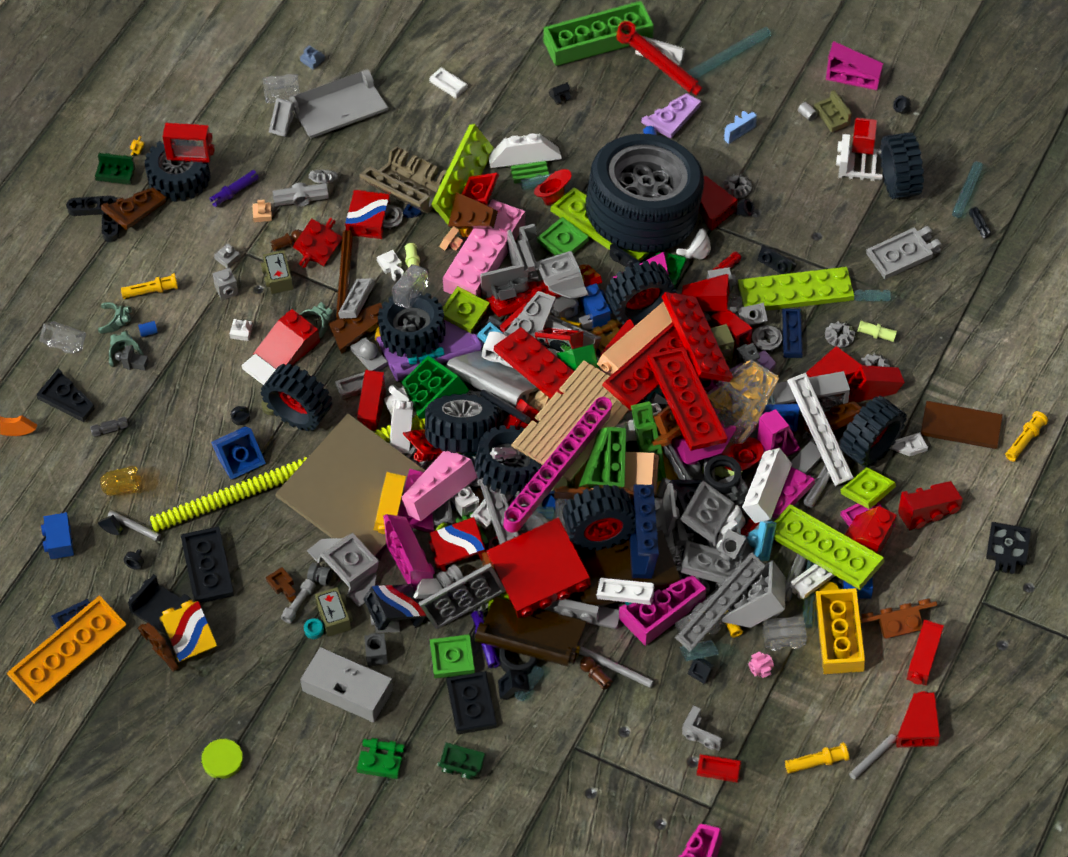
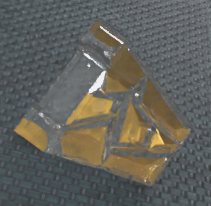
[705,359,779,445]

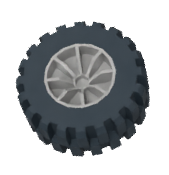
[425,394,499,454]

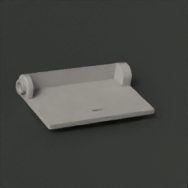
[289,69,388,138]
[446,350,539,407]

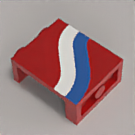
[345,190,391,239]
[429,517,486,572]

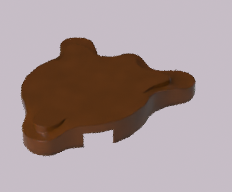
[138,623,179,672]

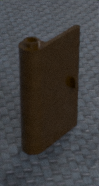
[577,530,680,607]
[475,597,586,667]

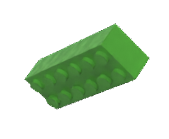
[544,1,654,66]

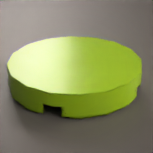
[202,739,243,779]

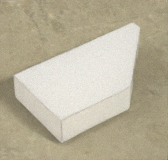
[889,432,928,456]
[414,578,443,599]

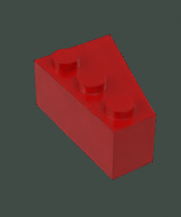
[898,481,963,531]

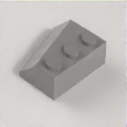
[721,560,786,628]

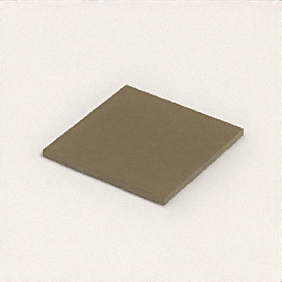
[275,414,425,557]

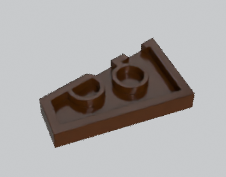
[448,192,498,229]

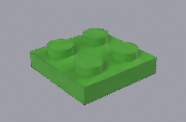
[537,217,589,256]
[430,634,475,678]

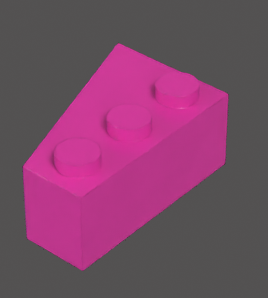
[826,41,883,90]

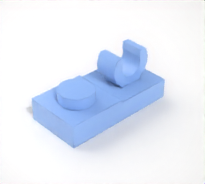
[724,111,757,144]

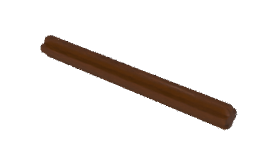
[336,230,353,319]

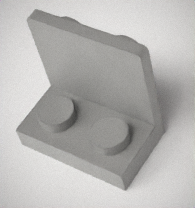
[655,483,679,537]

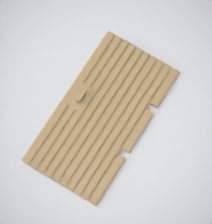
[511,361,629,482]

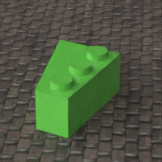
[579,427,626,489]

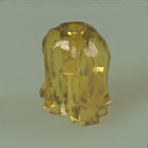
[100,466,141,496]

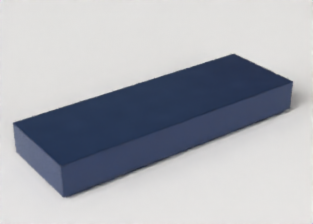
[782,308,803,358]

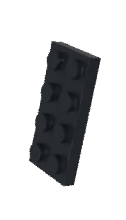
[180,526,234,603]

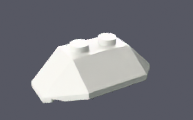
[489,134,561,168]

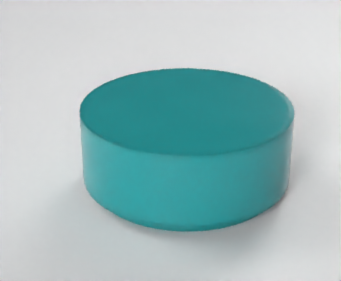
[304,618,324,639]

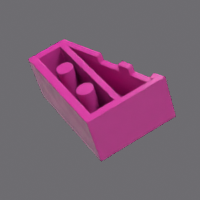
[757,409,801,457]

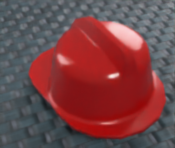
[534,169,572,206]
[722,437,764,471]

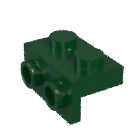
[95,153,135,185]
[437,742,486,780]

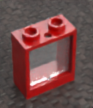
[162,123,215,162]

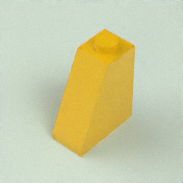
[373,472,406,534]

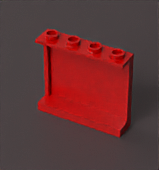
[486,517,591,618]

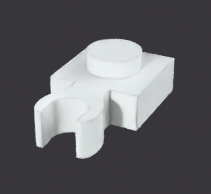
[377,250,404,281]

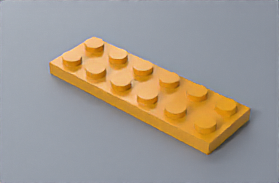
[7,595,127,704]

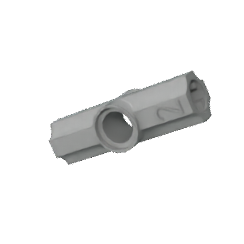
[273,182,328,207]

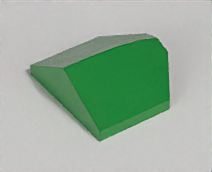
[556,344,600,371]

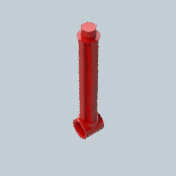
[616,21,702,96]

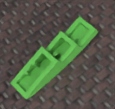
[631,401,666,482]

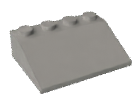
[419,563,505,630]

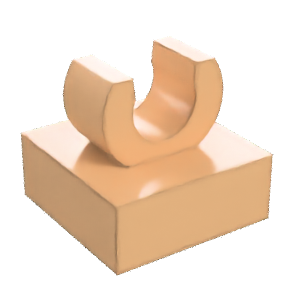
[253,200,272,222]
[439,226,463,251]

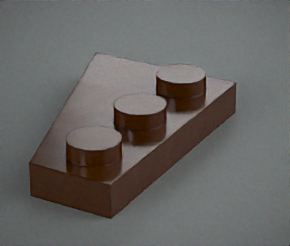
[101,187,166,230]
[329,302,383,354]
[798,401,862,435]

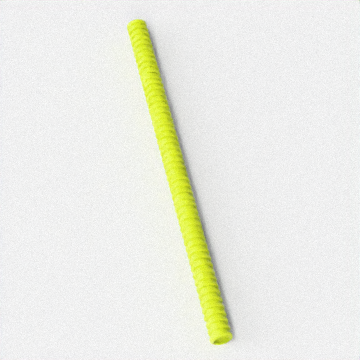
[150,414,425,532]

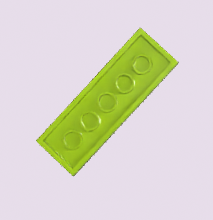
[431,124,494,224]
[551,187,651,262]
[738,267,854,313]
[773,504,885,590]

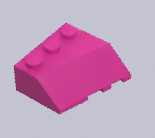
[672,423,736,465]

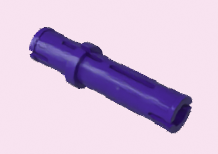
[210,170,259,207]
[471,610,501,669]

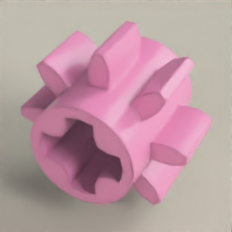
[749,652,774,678]

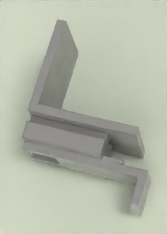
[480,224,539,299]

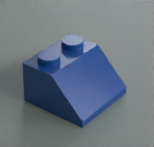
[211,426,266,480]

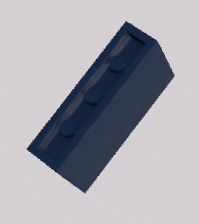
[629,485,659,579]

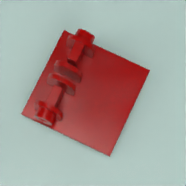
[403,429,443,462]

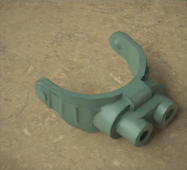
[98,302,132,334]
[299,302,334,339]
[108,331,144,367]

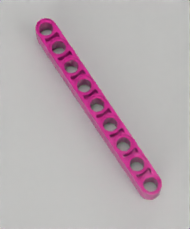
[503,397,612,533]

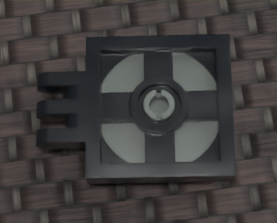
[986,522,1031,574]

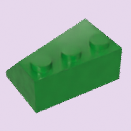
[402,356,469,419]

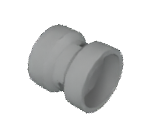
[437,565,464,589]

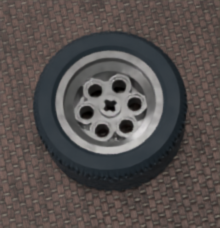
[586,134,704,252]

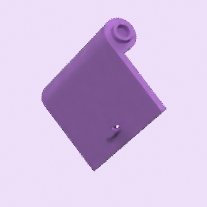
[376,320,483,382]

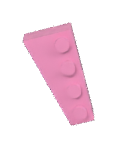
[402,451,477,521]

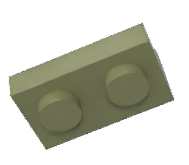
[814,90,852,132]

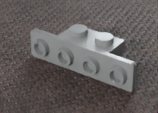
[539,599,619,629]

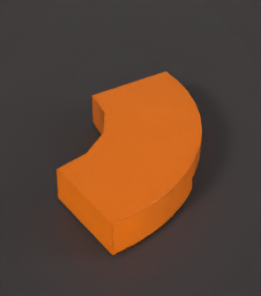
[0,415,37,436]

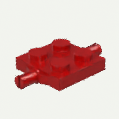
[293,218,342,268]

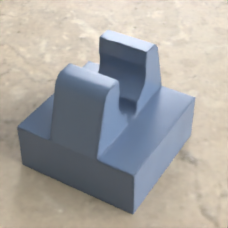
[300,45,325,70]

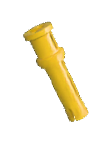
[121,273,178,299]
[1005,411,1048,462]
[785,742,849,774]

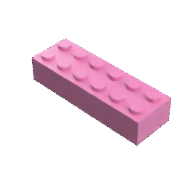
[443,199,525,297]

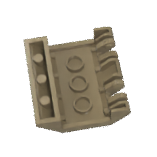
[359,146,447,214]

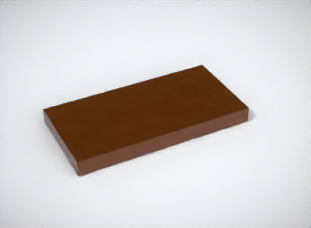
[921,401,1003,449]

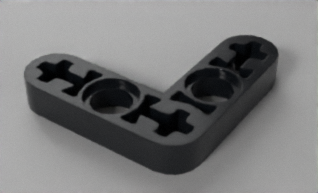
[66,196,119,242]

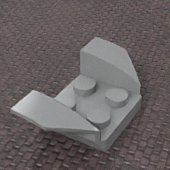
[536,251,588,299]
[307,533,379,607]

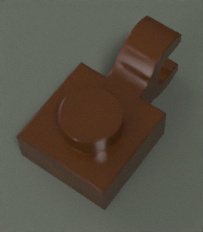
[266,567,296,603]

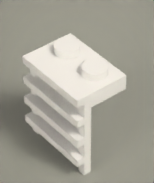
[836,134,882,181]

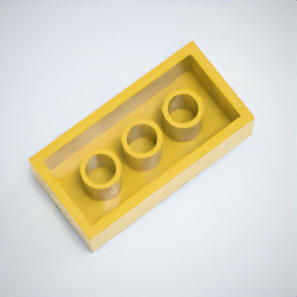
[816,588,865,674]

